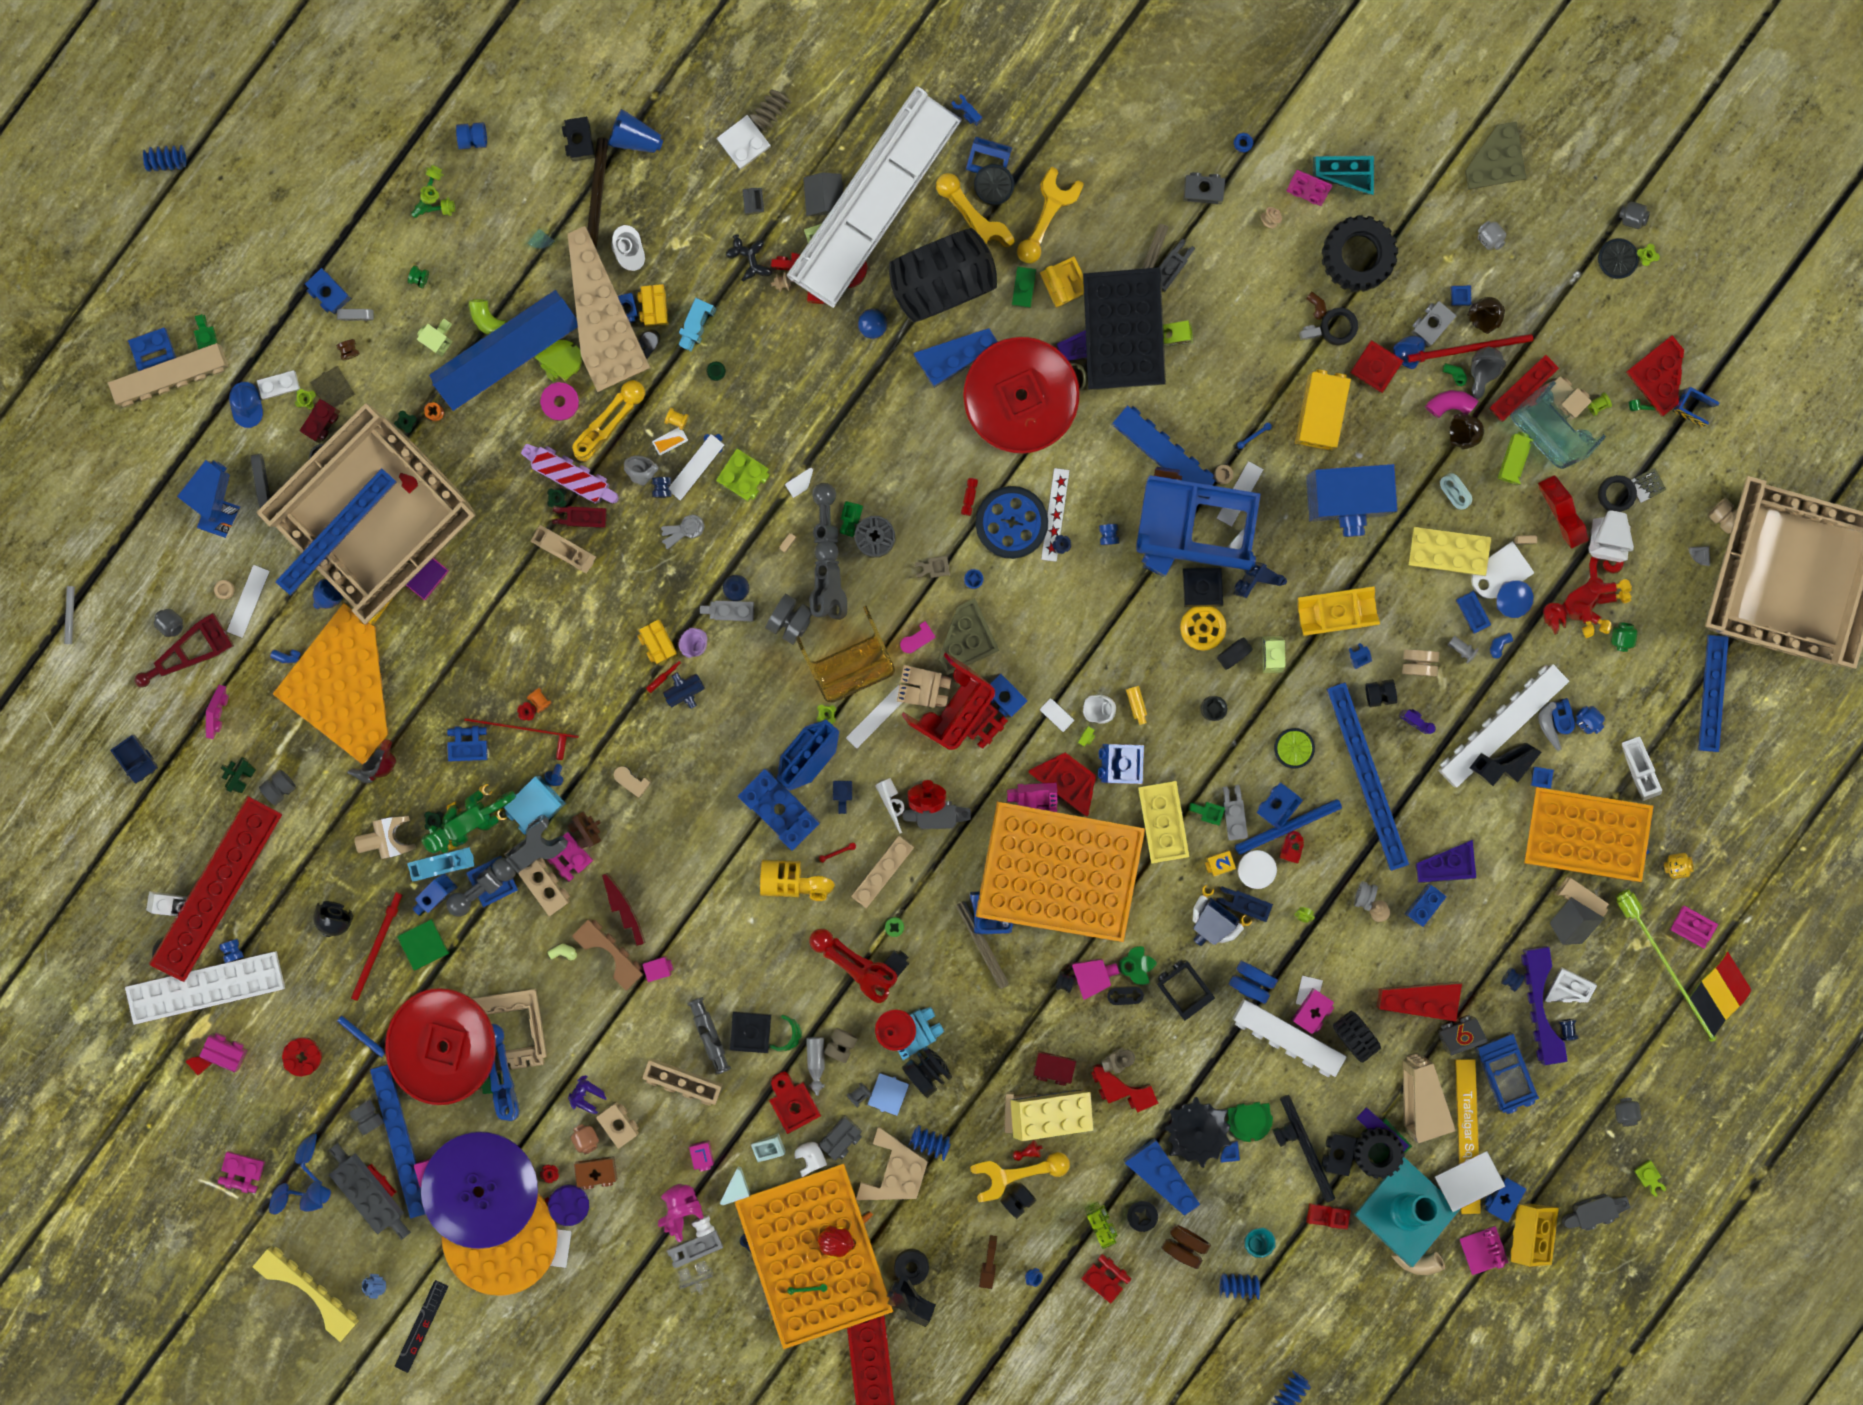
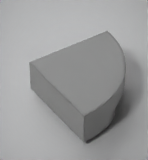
[1688,546,1710,566]

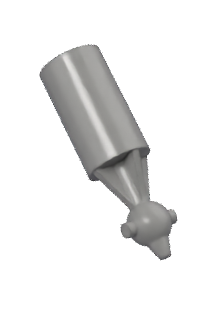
[806,1037,825,1096]

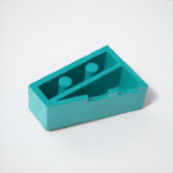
[1313,156,1374,195]

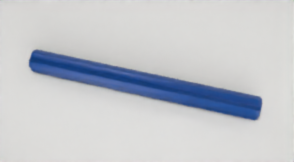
[1234,799,1342,855]

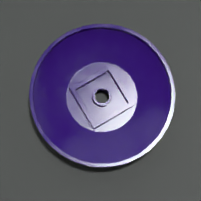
[421,1132,538,1249]

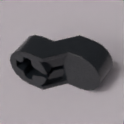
[639,329,661,360]

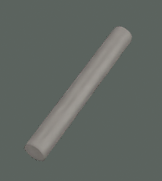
[64,586,75,644]

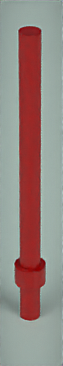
[351,892,403,1001]

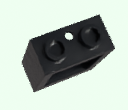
[1155,959,1215,1021]

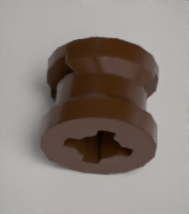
[336,339,360,360]

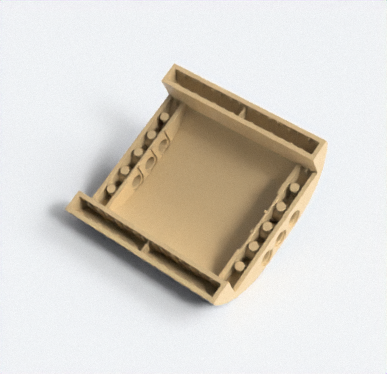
[256,403,476,625]
[1704,476,1863,669]

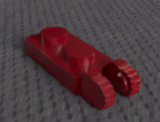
[552,506,607,528]

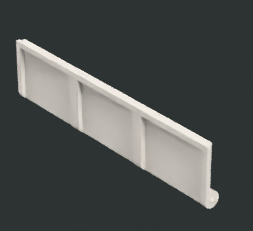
[786,86,962,308]

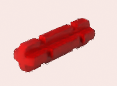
[961,478,978,516]

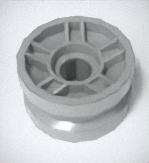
[1354,881,1378,911]

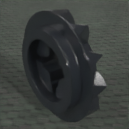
[1127,1200,1158,1232]

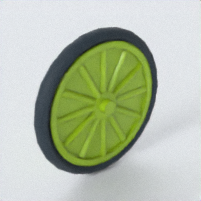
[1274,728,1315,769]

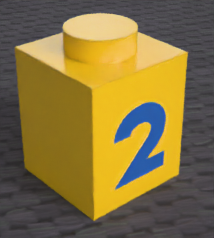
[1205,850,1236,876]

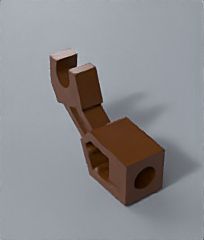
[979,1235,997,1289]

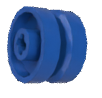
[1228,960,1278,1004]

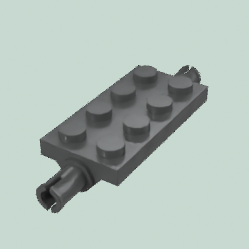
[328,1143,411,1240]

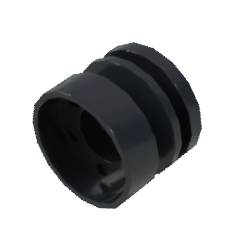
[902,1046,953,1098]

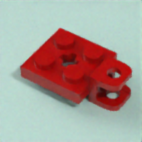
[769,1071,821,1134]

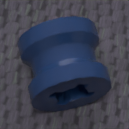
[1501,968,1525,992]

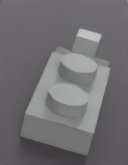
[700,601,754,621]

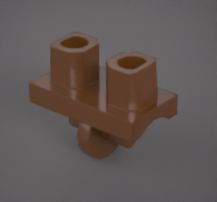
[567,811,601,849]

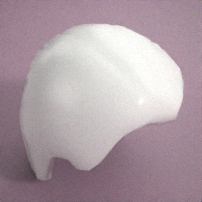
[1083,695,1116,724]

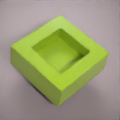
[1077,726,1096,747]

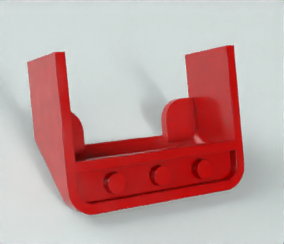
[902,652,995,750]

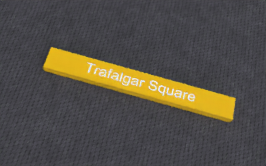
[1455,1059,1481,1214]

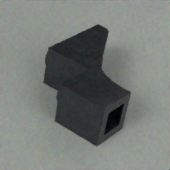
[1469,743,1542,786]
[887,1275,936,1327]

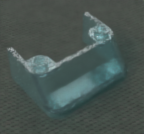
[1510,381,1606,469]

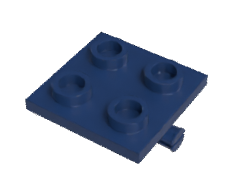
[1233,562,1287,598]

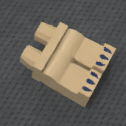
[897,665,952,708]

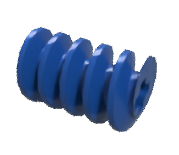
[143,145,186,172]
[908,1125,951,1161]
[1219,1273,1260,1300]
[1271,1370,1311,1405]

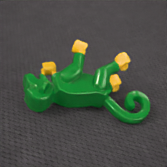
[421,784,516,854]

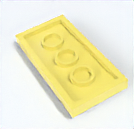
[1408,527,1491,576]
[1138,781,1189,864]

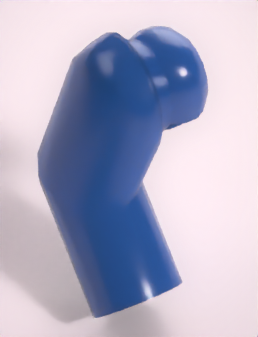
[270,649,301,663]

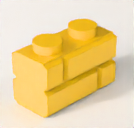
[638,284,669,327]
[637,620,678,665]

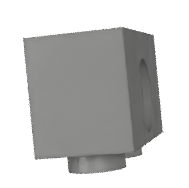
[1411,301,1456,347]

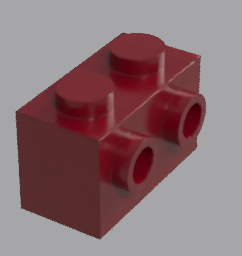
[299,399,340,443]

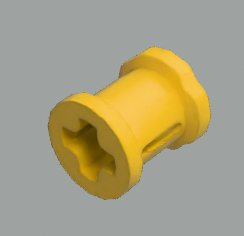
[664,408,689,431]

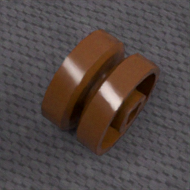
[1161,1224,1211,1269]

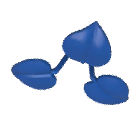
[269,1133,331,1215]

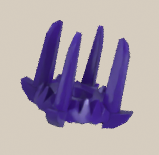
[568,1075,607,1114]

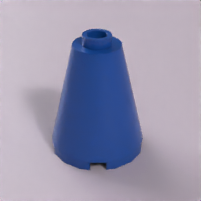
[608,109,663,153]

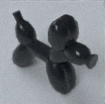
[726,234,772,282]

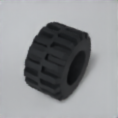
[1333,1010,1381,1063]
[1353,1127,1405,1179]

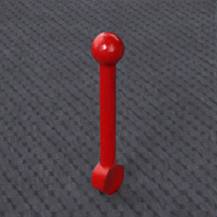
[818,842,856,863]

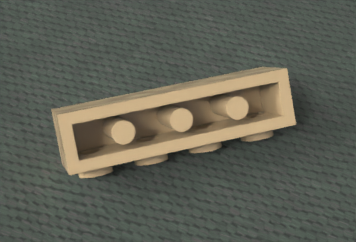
[642,1058,723,1106]

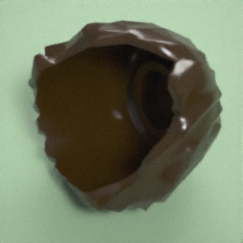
[1467,297,1505,334]
[1449,413,1484,450]

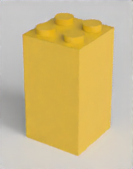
[1295,369,1351,451]

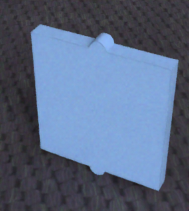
[868,1073,909,1116]

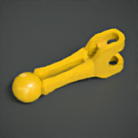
[1017,166,1084,264]
[936,173,1014,247]
[572,380,645,462]
[970,1152,1070,1202]

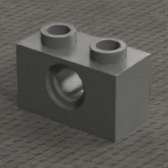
[1183,172,1225,204]

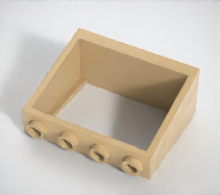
[1403,1053,1456,1143]

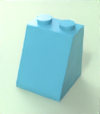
[504,776,566,835]

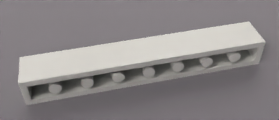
[1438,664,1569,788]

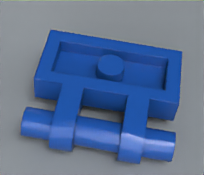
[447,726,488,761]

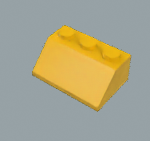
[1511,1204,1559,1267]

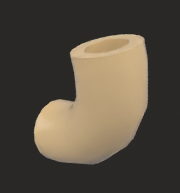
[1391,1252,1445,1276]

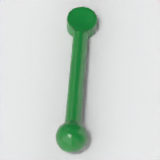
[787,1284,828,1295]

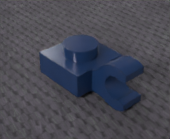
[833,781,852,814]

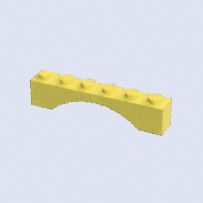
[252,1246,359,1342]

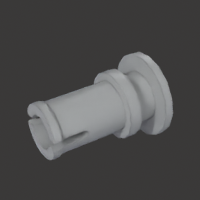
[1448,636,1479,664]

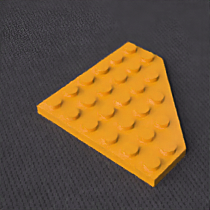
[273,603,389,764]

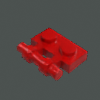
[967,704,1008,749]
[1081,1254,1132,1304]

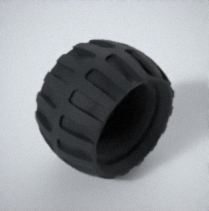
[889,228,997,323]

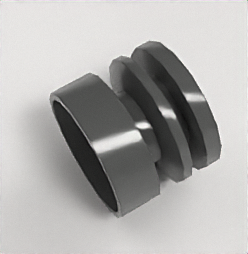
[855,516,895,558]

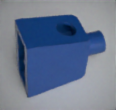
[413,873,458,916]

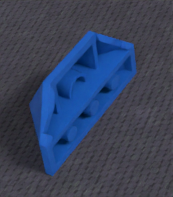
[776,719,839,791]

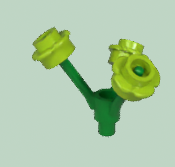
[411,165,455,218]

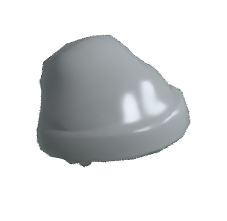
[624,456,658,485]

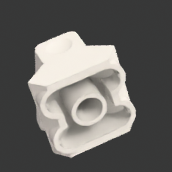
[1589,511,1634,562]

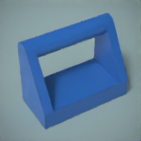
[966,137,1012,173]

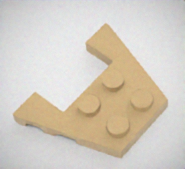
[856,1127,928,1200]

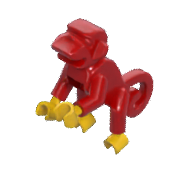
[1543,557,1632,638]

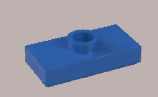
[1456,591,1491,634]

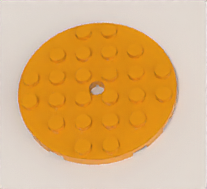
[442,1186,558,1296]

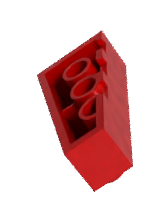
[1376,981,1462,1022]

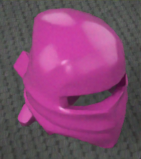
[658,1184,704,1242]

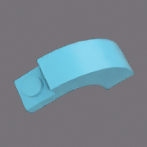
[407,847,474,882]

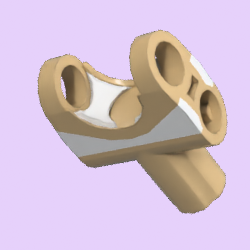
[355,816,416,859]

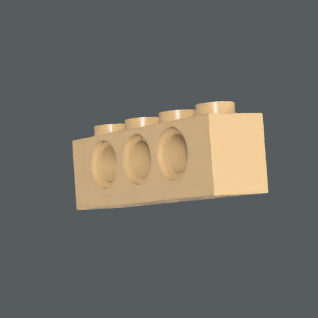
[504,843,570,917]

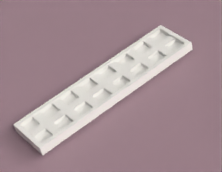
[125,951,285,1025]

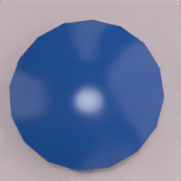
[1497,580,1534,618]

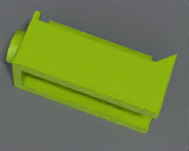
[1497,432,1534,486]

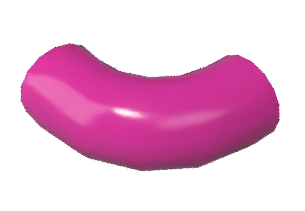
[1425,390,1479,418]

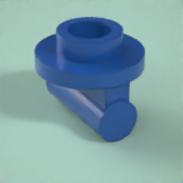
[544,764,563,786]

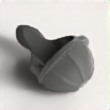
[1471,347,1506,400]

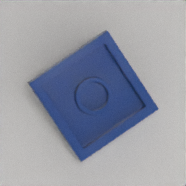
[466,856,518,907]

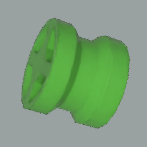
[885,917,904,937]

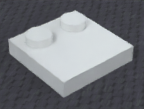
[717,115,771,170]

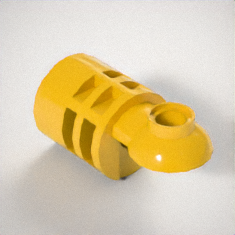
[760,859,835,901]

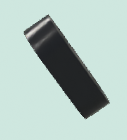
[1107,986,1144,1005]

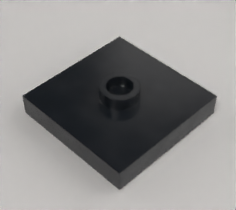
[1182,568,1223,607]
[730,1011,772,1053]

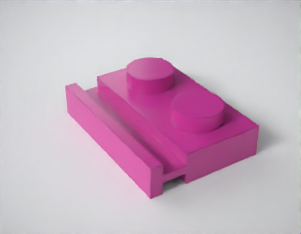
[1669,905,1718,949]

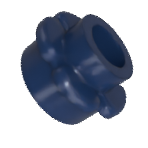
[1052,535,1071,554]

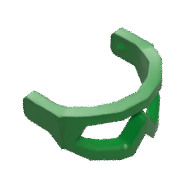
[769,1015,802,1052]

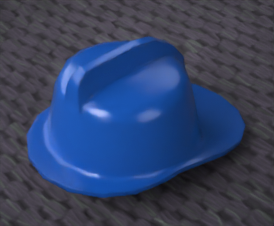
[229,382,263,428]

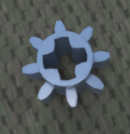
[362,1274,386,1299]

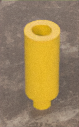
[1126,686,1147,725]

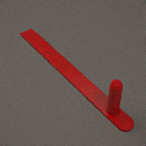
[464,718,579,760]

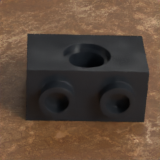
[562,116,595,162]
[1322,1131,1357,1176]

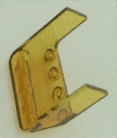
[796,605,895,703]

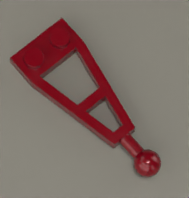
[134,613,234,688]

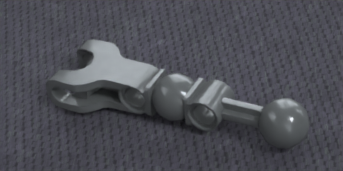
[809,483,847,620]
[446,815,568,917]

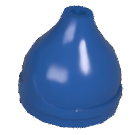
[313,579,343,609]

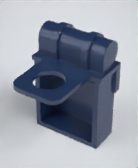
[110,734,158,784]

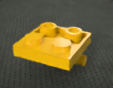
[1039,256,1084,308]

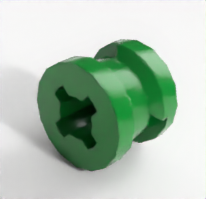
[407,265,429,289]

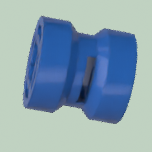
[1099,524,1119,545]
[964,569,983,589]
[219,939,244,963]

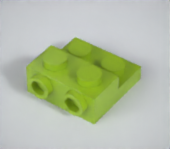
[716,449,770,502]

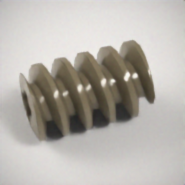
[750,89,792,133]

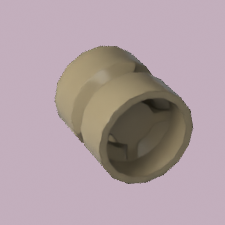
[824,1028,858,1063]

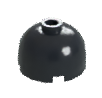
[313,901,354,937]

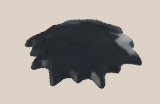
[1165,1097,1232,1168]

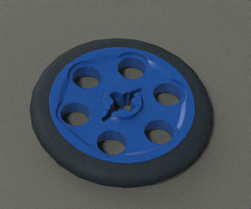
[975,486,1048,559]

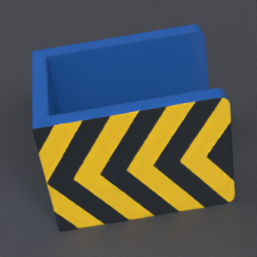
[1673,387,1720,427]

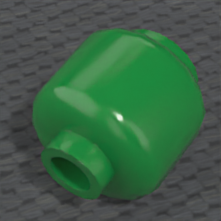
[1611,622,1638,652]

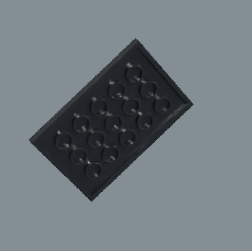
[1083,267,1166,390]

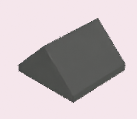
[803,172,843,216]
[1550,897,1604,945]

